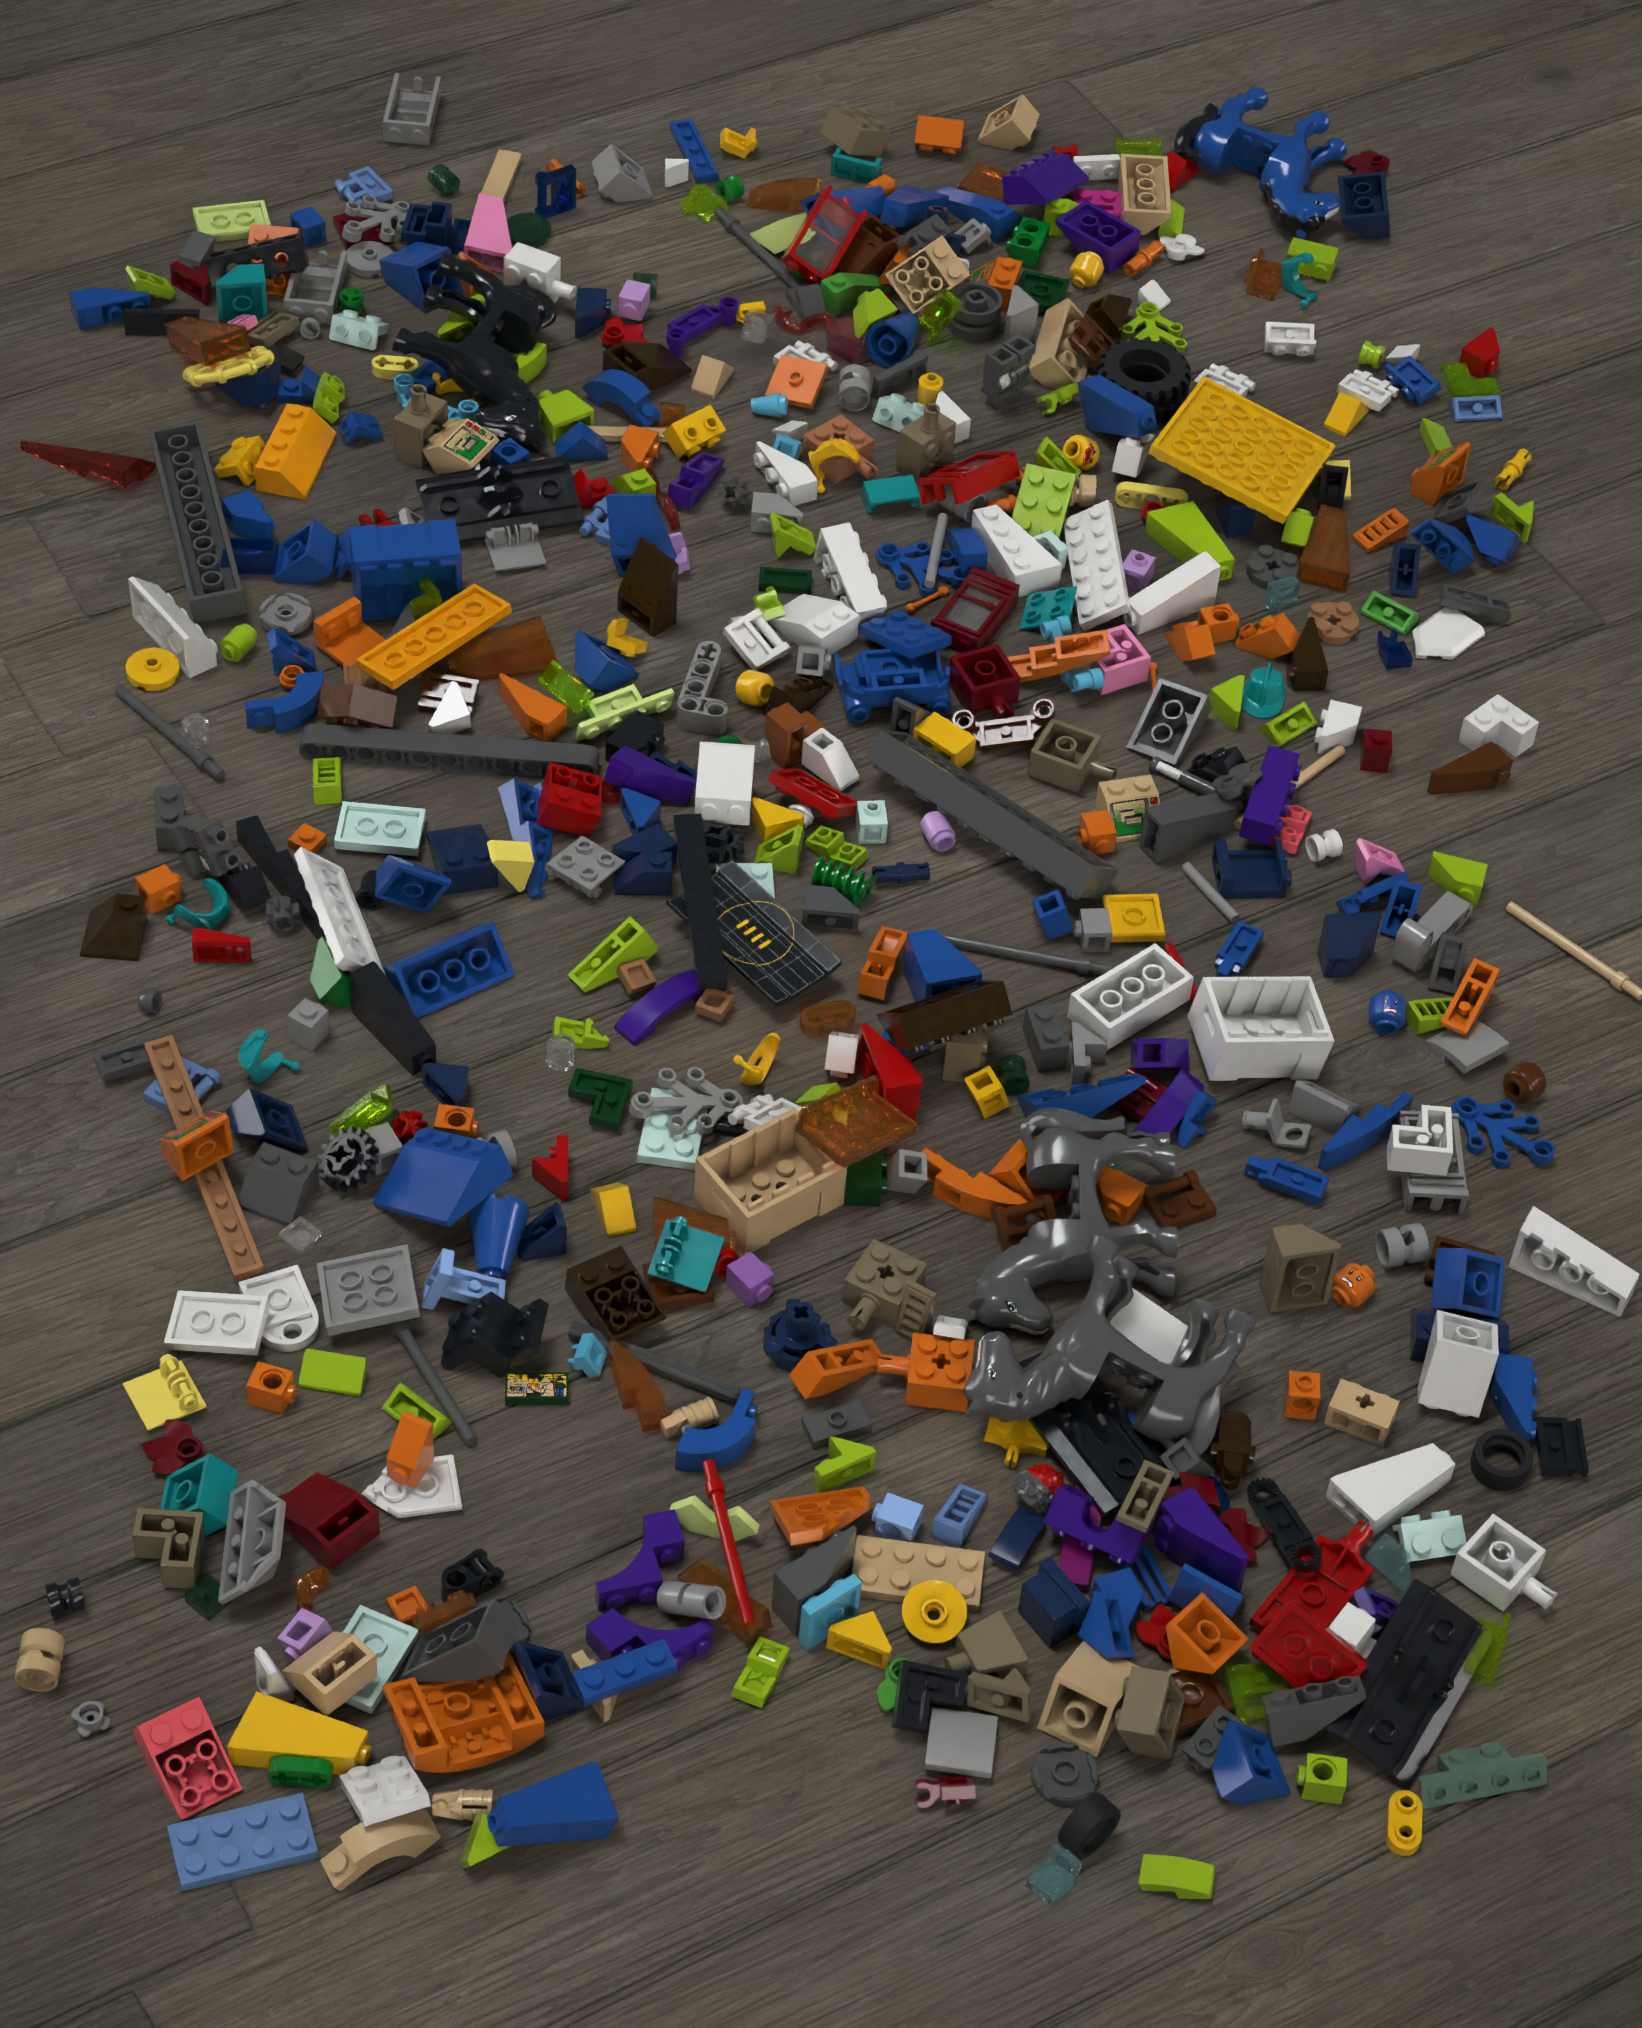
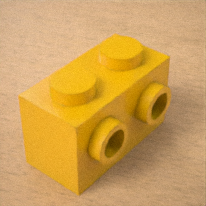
[662,404,726,459]
[913,712,976,768]

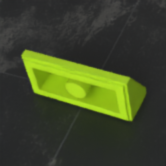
[1158,198,1185,238]
[1419,418,1452,457]
[1258,701,1318,747]
[298,1349,367,1397]
[382,1383,452,1440]

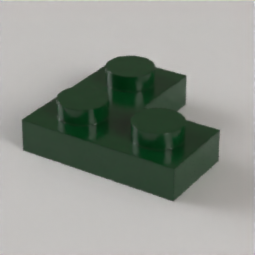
[568,1068,633,1131]

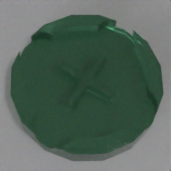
[507,213,552,248]

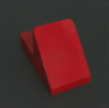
[1166,151,1199,193]
[573,469,615,509]
[532,1135,569,1201]

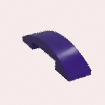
[614,969,719,1046]
[1131,1068,1205,1134]

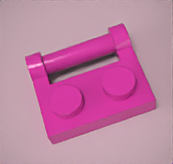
[1072,189,1121,219]

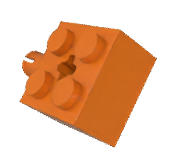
[877,1333,975,1412]

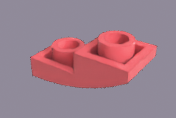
[1269,805,1312,854]

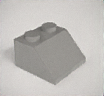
[592,144,652,202]

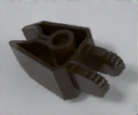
[1209,1411,1256,1491]

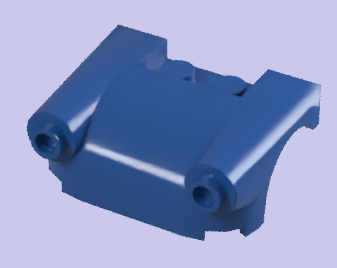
[833,649,952,723]

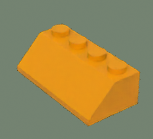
[255,403,337,500]

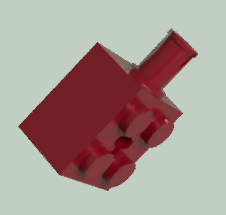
[949,644,1021,719]

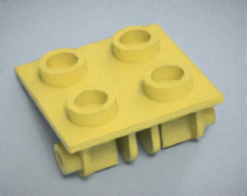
[122,1354,207,1431]

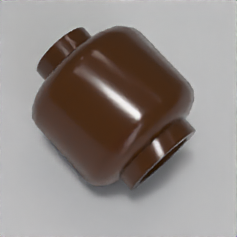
[1503,1062,1546,1104]

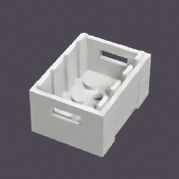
[1188,976,1334,1081]

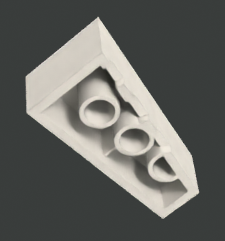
[971,505,1062,598]
[1509,1206,1640,1317]

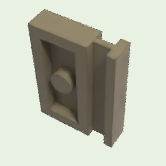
[240,310,301,347]

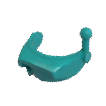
[1281,253,1317,308]
[166,878,231,930]
[238,1029,301,1085]

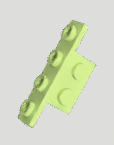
[575,684,675,741]

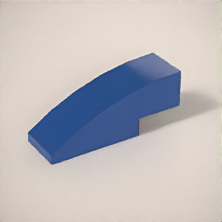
[945,527,988,572]

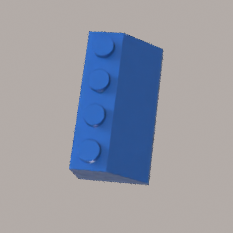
[382,922,515,1018]

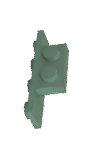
[1419,1742,1547,1809]

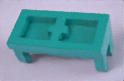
[830,147,883,184]
[861,475,920,513]

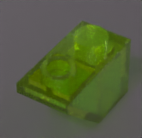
[537,659,595,715]

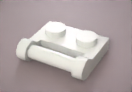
[722,608,792,671]

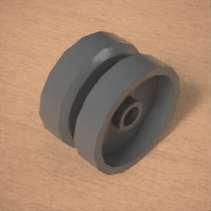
[947,282,1003,342]

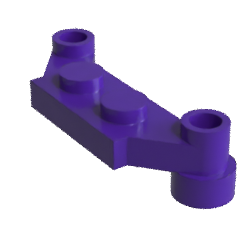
[666,296,739,357]

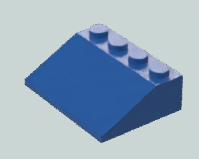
[373,1127,514,1227]

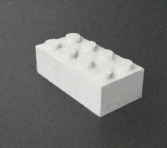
[1067,943,1194,1050]

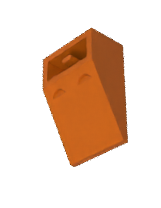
[248,224,300,296]

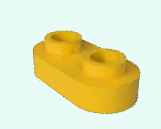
[1386,1790,1423,1856]

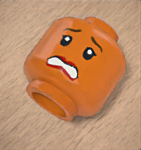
[1331,1263,1376,1308]

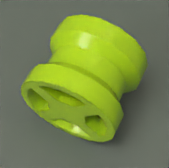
[1358,340,1385,370]

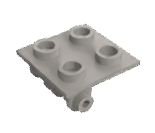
[484,522,546,572]
[546,836,626,898]

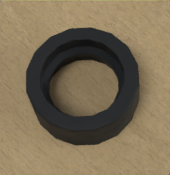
[1470,1429,1533,1491]
[1058,1793,1121,1860]

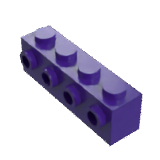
[1239,745,1302,845]

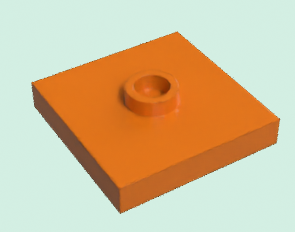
[765,355,829,409]

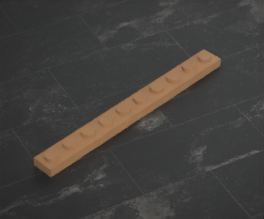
[144,1035,265,1282]

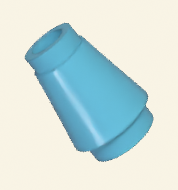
[751,393,788,418]

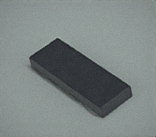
[124,308,201,336]

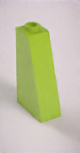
[1145,501,1235,581]

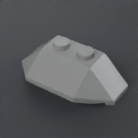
[218,1479,286,1605]

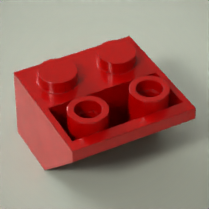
[537,762,602,838]

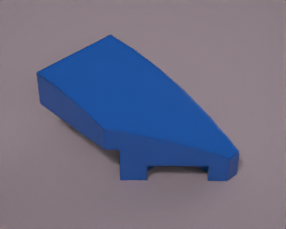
[1177,1090,1218,1148]

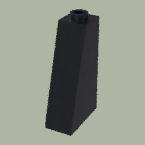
[350,961,437,1076]

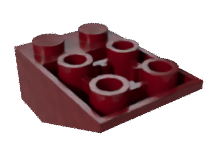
[281,1472,380,1571]

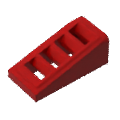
[192,928,252,962]

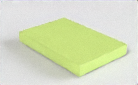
[193,200,271,242]

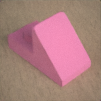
[1355,838,1405,885]

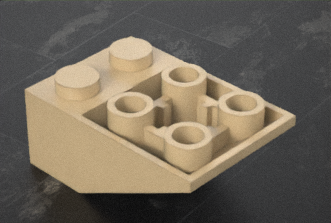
[884,235,970,315]

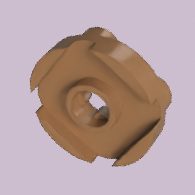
[1306,601,1359,645]

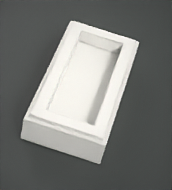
[933,1315,968,1340]

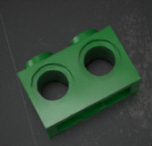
[1006,217,1051,270]

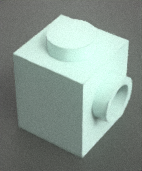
[855,800,888,844]

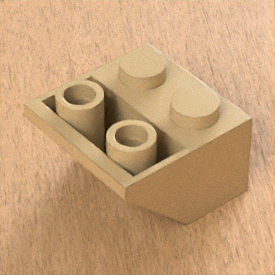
[282,1631,378,1716]

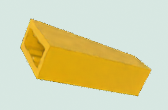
[227,1691,372,1775]

